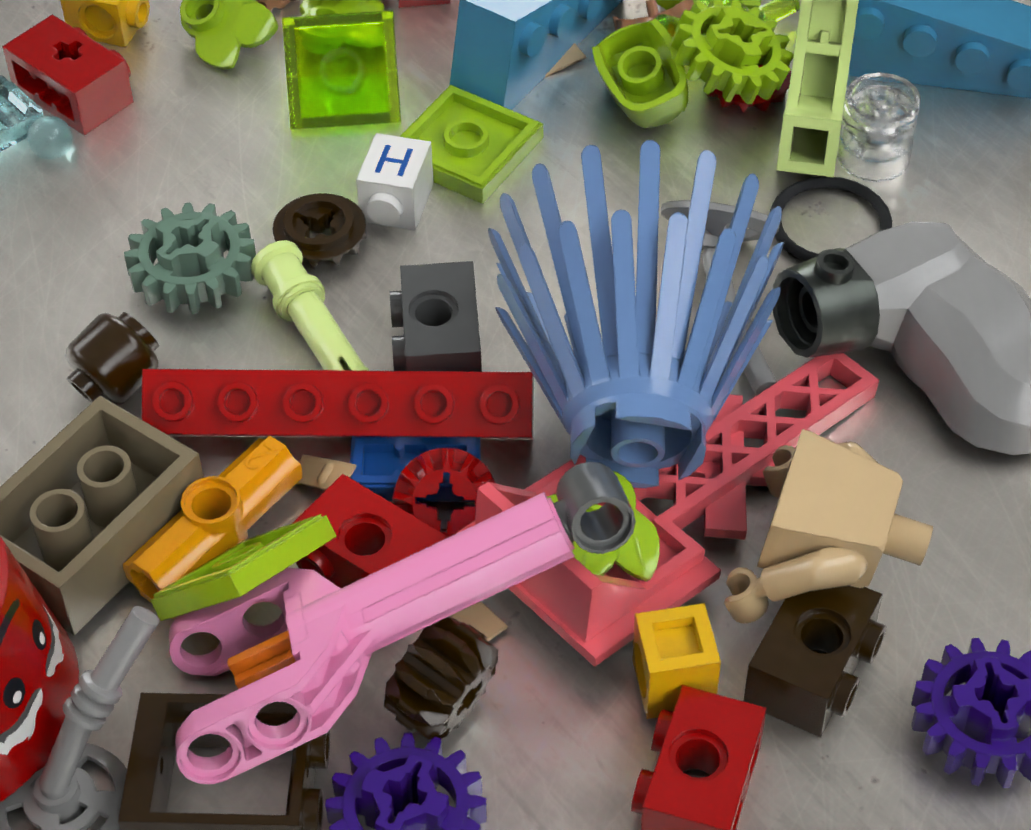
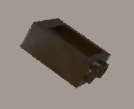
[118,693,330,830]

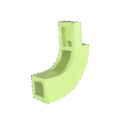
[776,0,859,178]

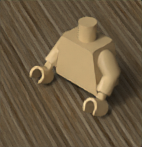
[724,429,933,623]

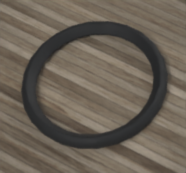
[770,176,892,261]

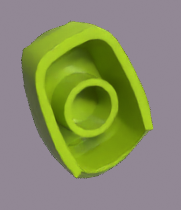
[592,18,688,129]

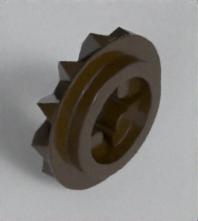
[272,193,367,270]

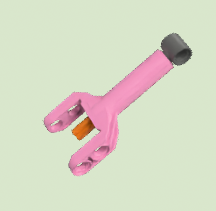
[168,462,636,784]

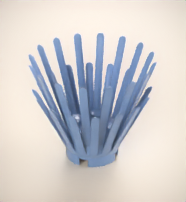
[488,140,784,488]

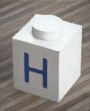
[356,133,434,231]

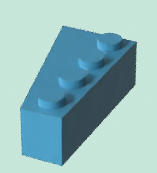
[449,0,623,110]
[848,0,1031,99]

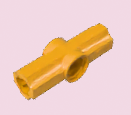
[123,435,303,602]

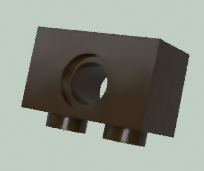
[744,586,887,737]

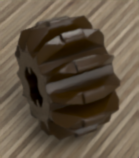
[384,617,498,740]

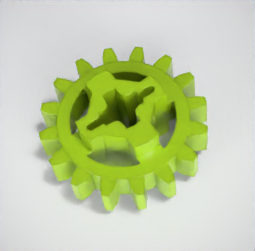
[670,0,794,104]

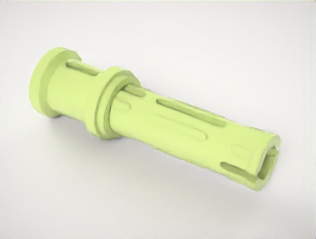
[251,240,370,371]

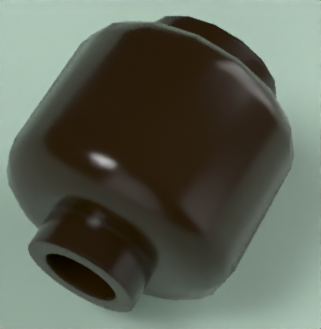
[65,312,160,405]

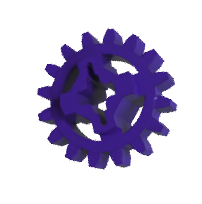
[911,638,1031,789]
[325,732,487,830]

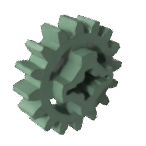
[124,203,256,314]

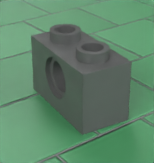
[390,261,482,372]

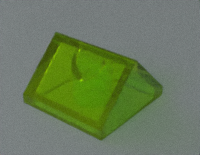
[282,10,401,130]

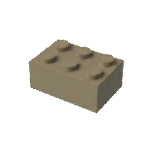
[0,396,204,636]

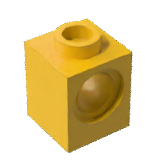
[60,0,150,48]
[632,603,721,719]

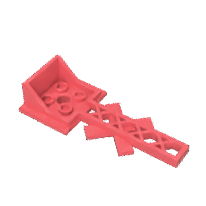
[457,353,879,667]

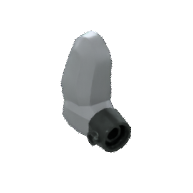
[773,222,1031,455]

